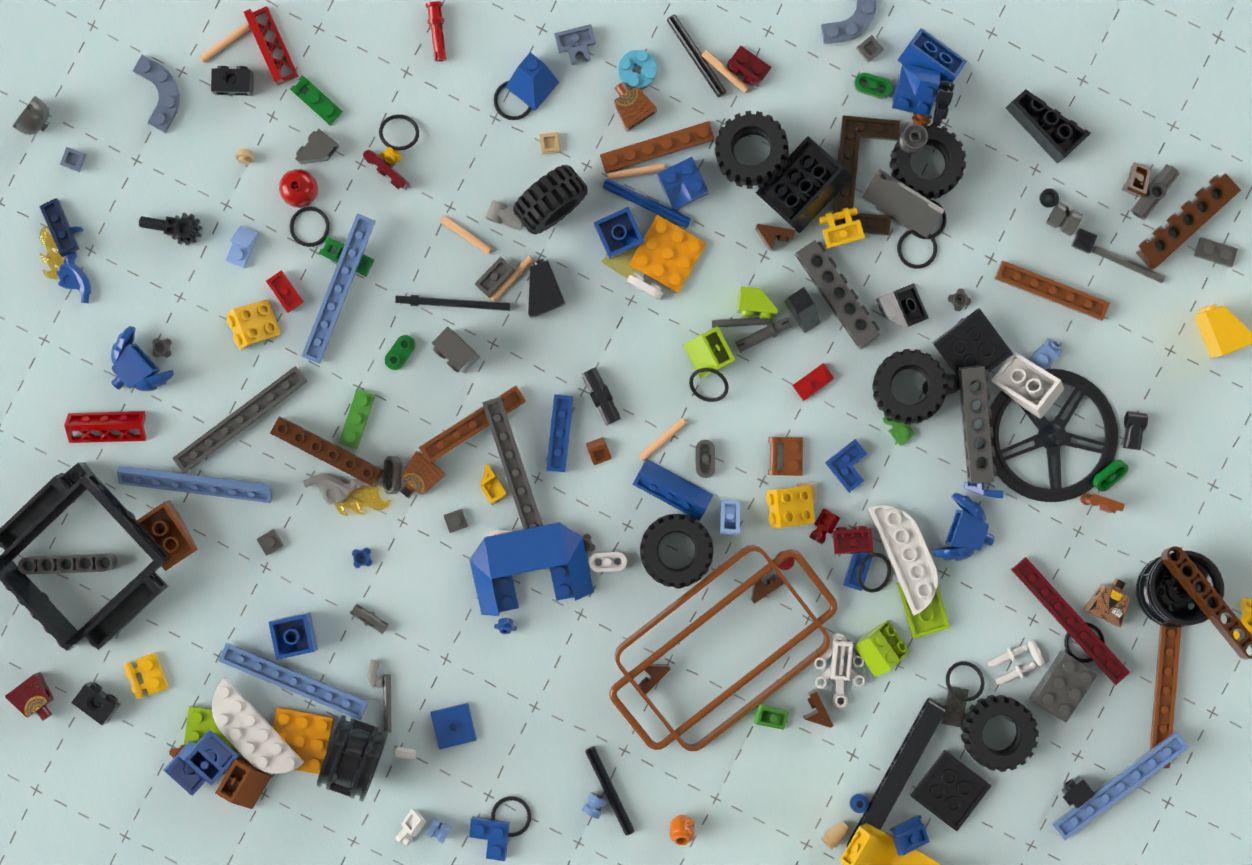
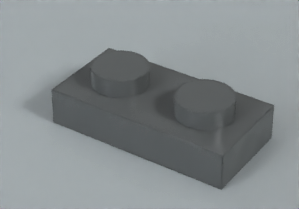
[1194,237,1238,268]
[475,257,515,298]

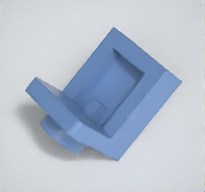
[1030,338,1062,370]

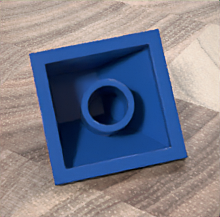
[506,52,559,111]

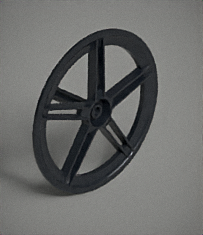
[989,369,1118,502]

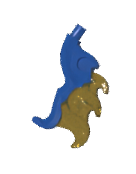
[39,226,92,304]

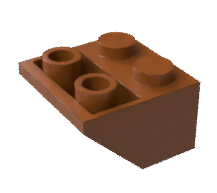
[215,756,272,809]

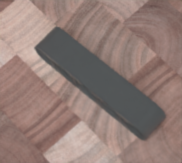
[18,553,118,575]

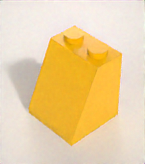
[1194,304,1252,358]

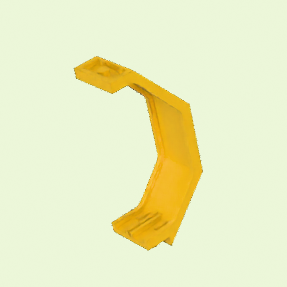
[840,823,942,865]

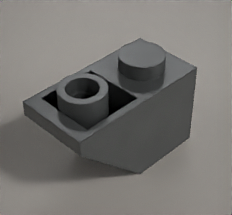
[295,128,339,164]

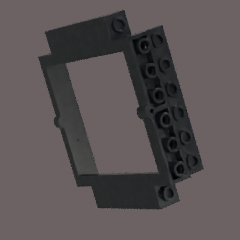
[0,472,171,651]

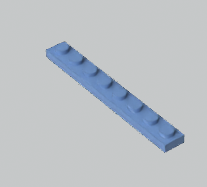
[302,213,376,364]
[117,466,273,503]
[219,643,369,720]
[1052,731,1189,840]

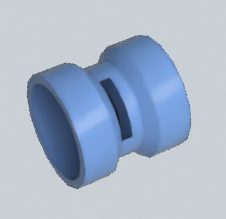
[582,792,608,819]
[426,818,452,843]

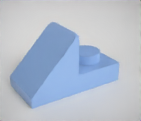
[226,226,259,268]
[719,500,740,535]

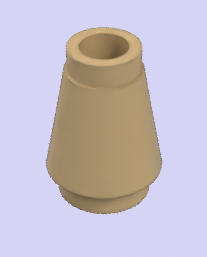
[821,821,850,850]

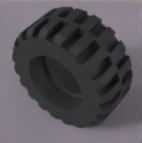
[715,111,789,189]
[889,124,966,200]
[513,165,588,235]
[872,349,948,425]
[640,514,714,588]
[961,695,1039,772]

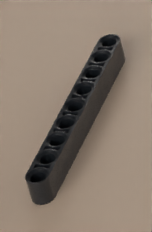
[847,697,947,847]

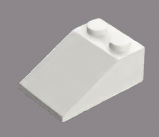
[991,352,1064,419]

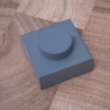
[60,147,87,172]

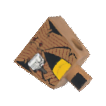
[1083,578,1130,627]

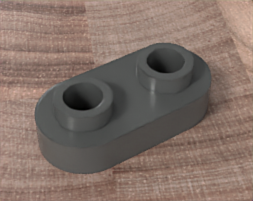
[695,440,715,478]
[383,456,402,494]

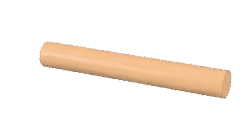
[200,23,250,63]
[701,50,749,93]
[607,164,665,180]
[441,216,492,254]
[490,256,534,302]
[639,418,687,461]

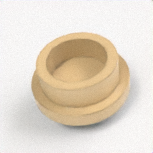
[235,149,255,165]

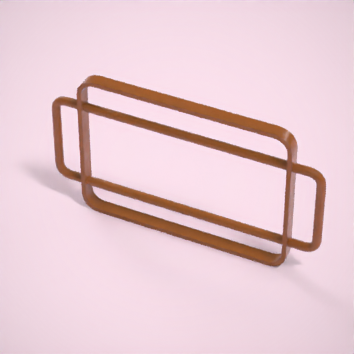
[609,545,837,751]

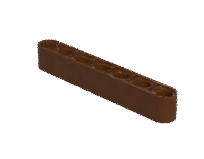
[1161,546,1252,660]

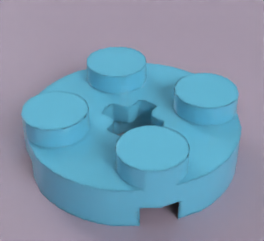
[619,50,657,89]

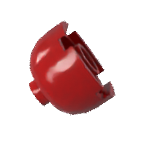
[279,169,318,208]

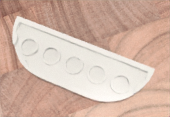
[868,505,938,616]
[212,678,304,774]

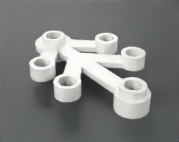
[814,633,865,708]

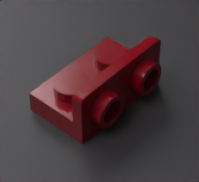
[727,45,772,87]
[831,526,873,555]

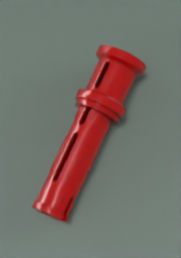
[425,1,447,62]

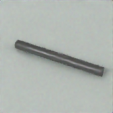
[1092,245,1165,283]

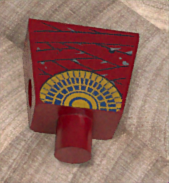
[5,672,54,721]

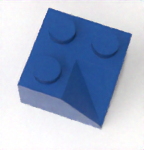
[892,64,940,116]
[657,157,709,211]
[593,207,644,260]
[268,612,318,660]

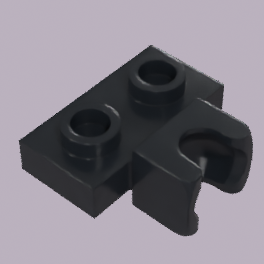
[933,81,955,126]

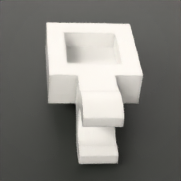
[396,809,426,846]

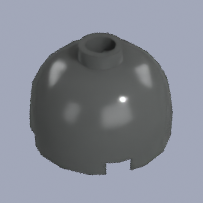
[12,96,50,135]

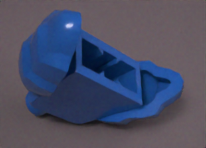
[111,326,174,391]
[933,492,995,561]

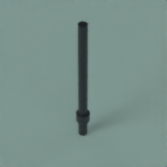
[395,295,510,311]

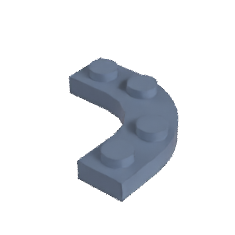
[821,0,877,44]
[133,55,180,133]

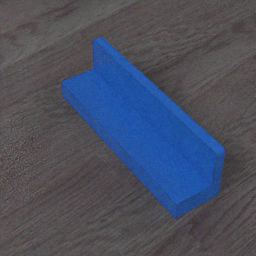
[632,459,713,521]

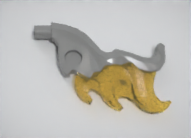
[303,466,390,516]

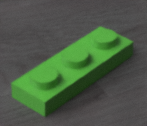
[339,389,376,449]

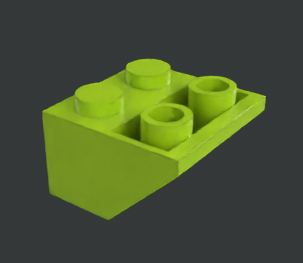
[736,286,778,319]
[683,326,735,379]
[854,620,909,677]

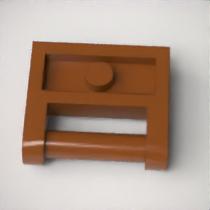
[768,437,803,476]
[1080,494,1125,513]

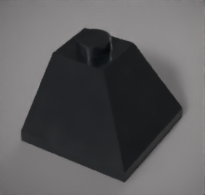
[876,283,929,328]

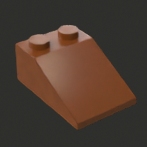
[137,500,198,571]

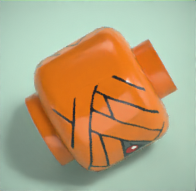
[670,815,694,845]

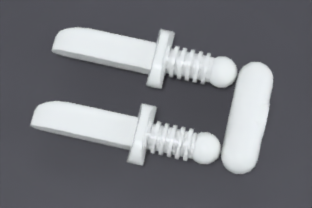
[986,640,1044,685]

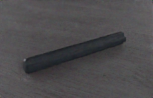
[667,14,726,97]
[585,746,634,836]

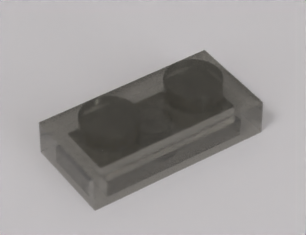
[941,686,969,727]

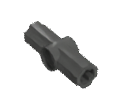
[1131,164,1180,220]

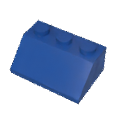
[898,28,967,83]

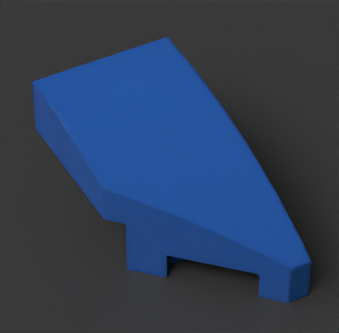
[964,482,1003,498]

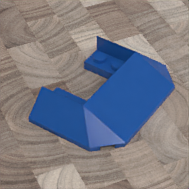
[470,522,594,616]

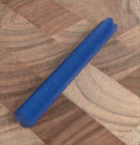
[603,179,691,228]

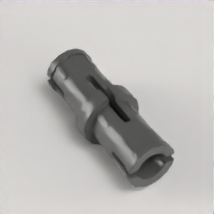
[350,604,389,634]

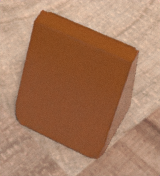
[586,437,612,465]

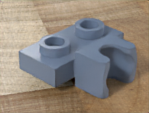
[554,24,596,65]

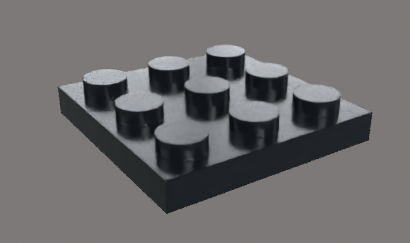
[932,308,1013,385]
[910,749,992,832]

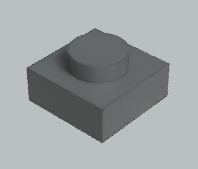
[856,35,884,63]
[443,509,468,533]
[256,529,284,556]

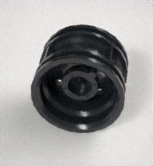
[1136,551,1224,628]
[317,715,389,802]

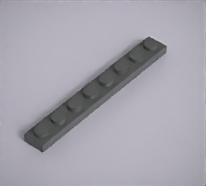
[172,366,308,473]
[482,396,543,529]

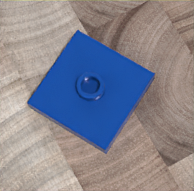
[430,703,477,750]

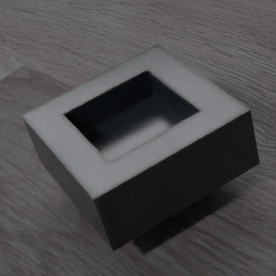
[1071,228,1098,254]

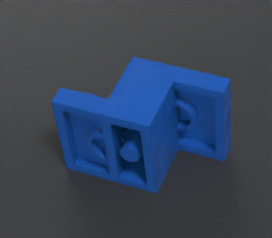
[163,729,239,796]

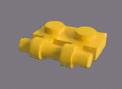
[818,207,865,249]
[124,652,169,700]

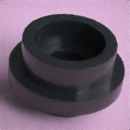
[1039,188,1059,208]

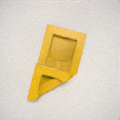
[480,463,508,505]

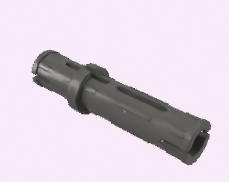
[735,316,792,353]

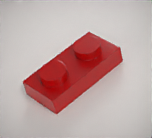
[266,270,304,313]
[792,363,834,401]

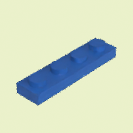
[546,394,573,472]

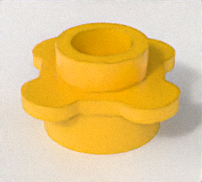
[380,147,402,166]

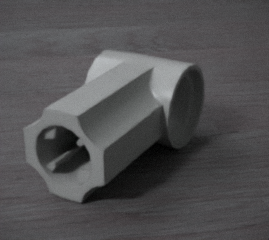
[485,200,523,231]

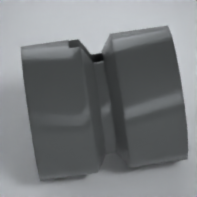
[899,124,928,153]
[1046,202,1083,236]

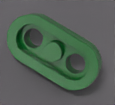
[854,73,892,99]
[385,335,416,370]
[1093,460,1128,492]

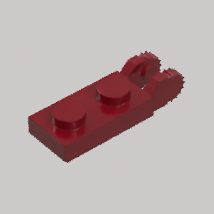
[363,150,410,190]

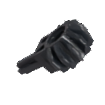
[139,213,203,246]

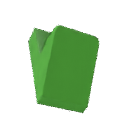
[754,703,789,730]

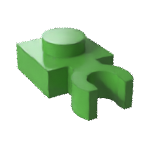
[882,417,915,446]

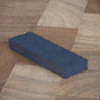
[39,198,80,257]

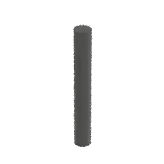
[712,317,769,328]
[383,674,392,733]

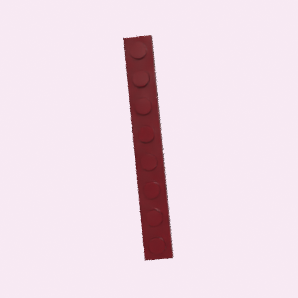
[1010,557,1130,685]

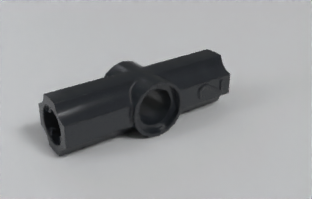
[582,367,621,426]

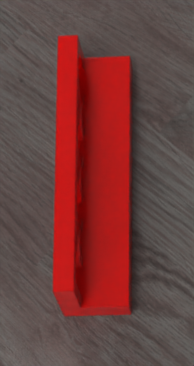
[243,6,299,85]
[64,411,147,443]

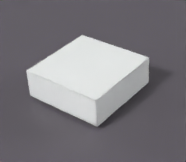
[395,747,417,760]

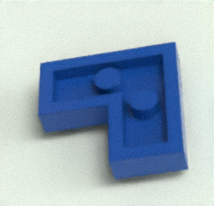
[825,439,867,493]
[469,816,510,861]

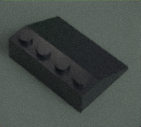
[755,136,852,234]

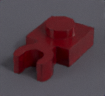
[809,508,840,545]

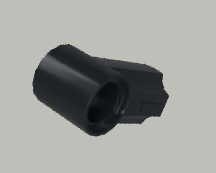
[1123,411,1148,450]

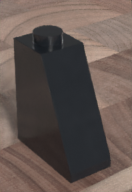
[528,259,566,318]
[784,287,821,333]

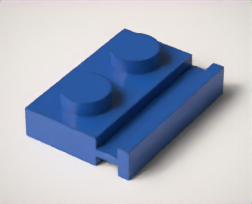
[890,815,930,856]

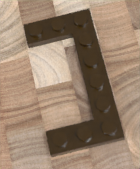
[833,115,900,236]

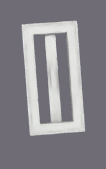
[830,640,853,681]

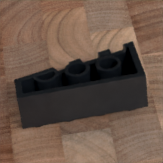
[1006,89,1091,164]

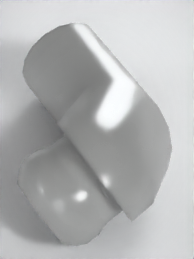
[367,660,383,688]

